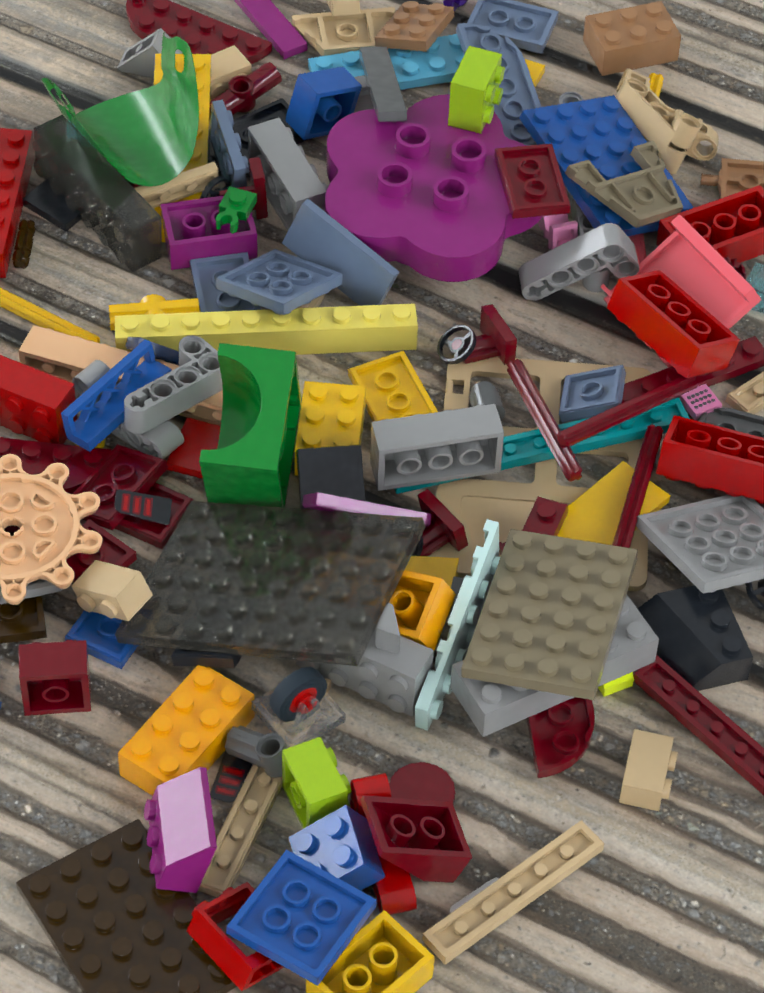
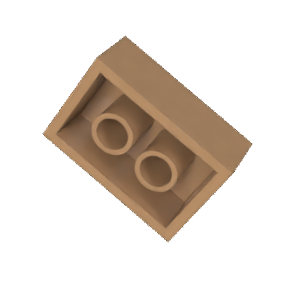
[583,1,681,76]

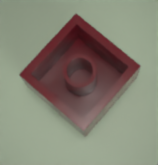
[19,640,91,716]

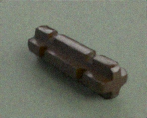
[12,219,36,269]

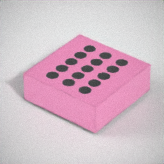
[680,384,722,421]

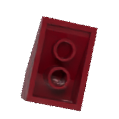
[360,795,473,883]

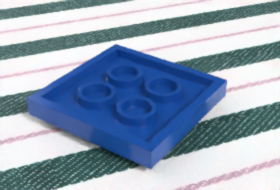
[226,849,377,986]

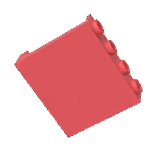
[600,214,761,368]

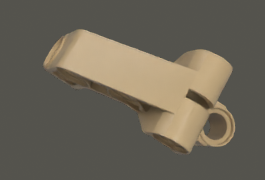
[616,68,719,174]

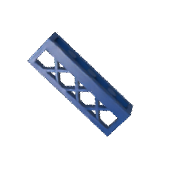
[61,339,172,452]

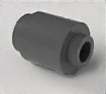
[469,381,505,421]

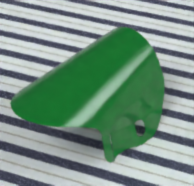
[41,33,199,186]

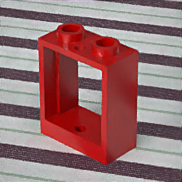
[187,882,284,991]

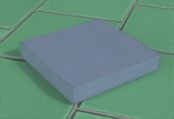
[559,365,626,422]

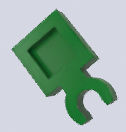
[216,186,257,234]

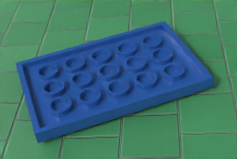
[519,95,694,236]

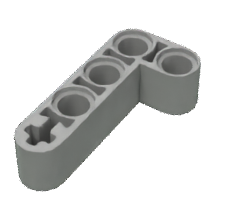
[518,223,640,301]
[124,335,223,434]
[72,360,184,459]

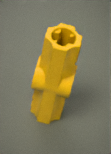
[108,294,200,331]

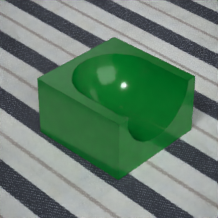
[199,343,301,518]

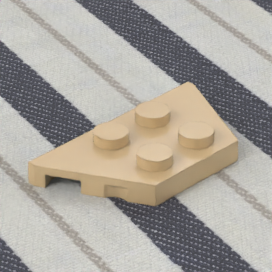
[292,7,395,56]

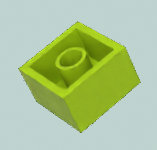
[448,46,505,134]
[282,737,351,829]

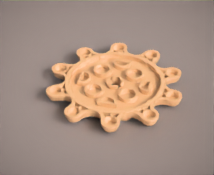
[0,454,103,605]

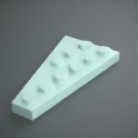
[415,519,500,731]

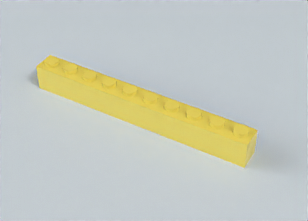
[115,303,418,356]

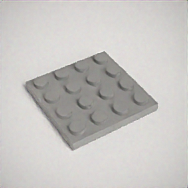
[636,495,764,594]

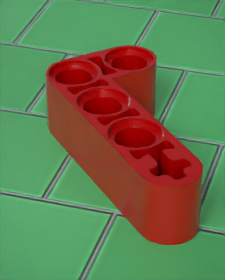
[350,773,417,915]

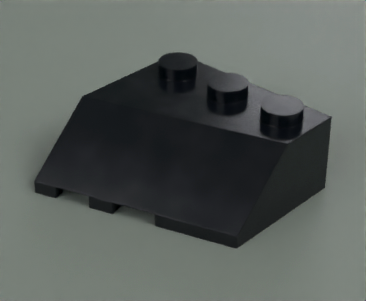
[638,585,753,691]

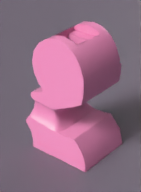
[538,214,578,250]

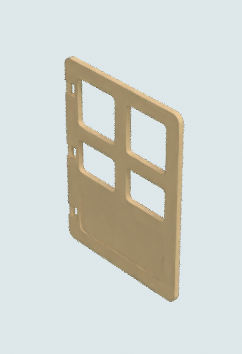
[431,355,651,591]

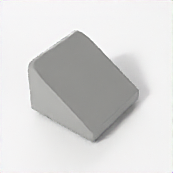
[375,603,400,654]

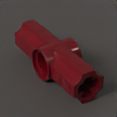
[209,62,282,122]

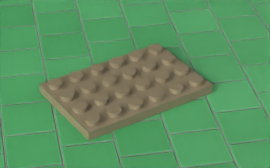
[461,529,638,700]

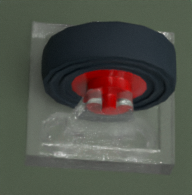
[252,667,346,748]

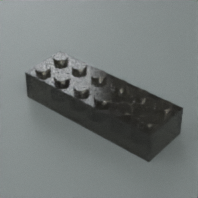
[32,115,162,272]

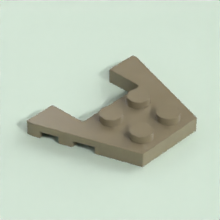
[565,141,683,228]

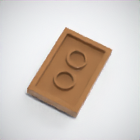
[375,1,454,52]

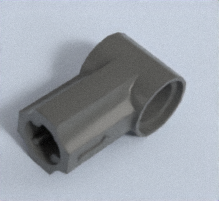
[224,725,287,778]

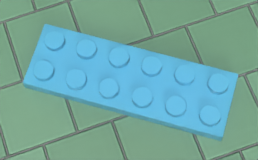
[308,34,464,90]

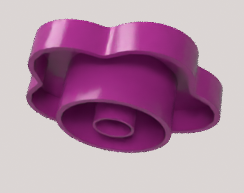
[325,94,543,282]

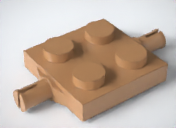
[700,158,764,199]

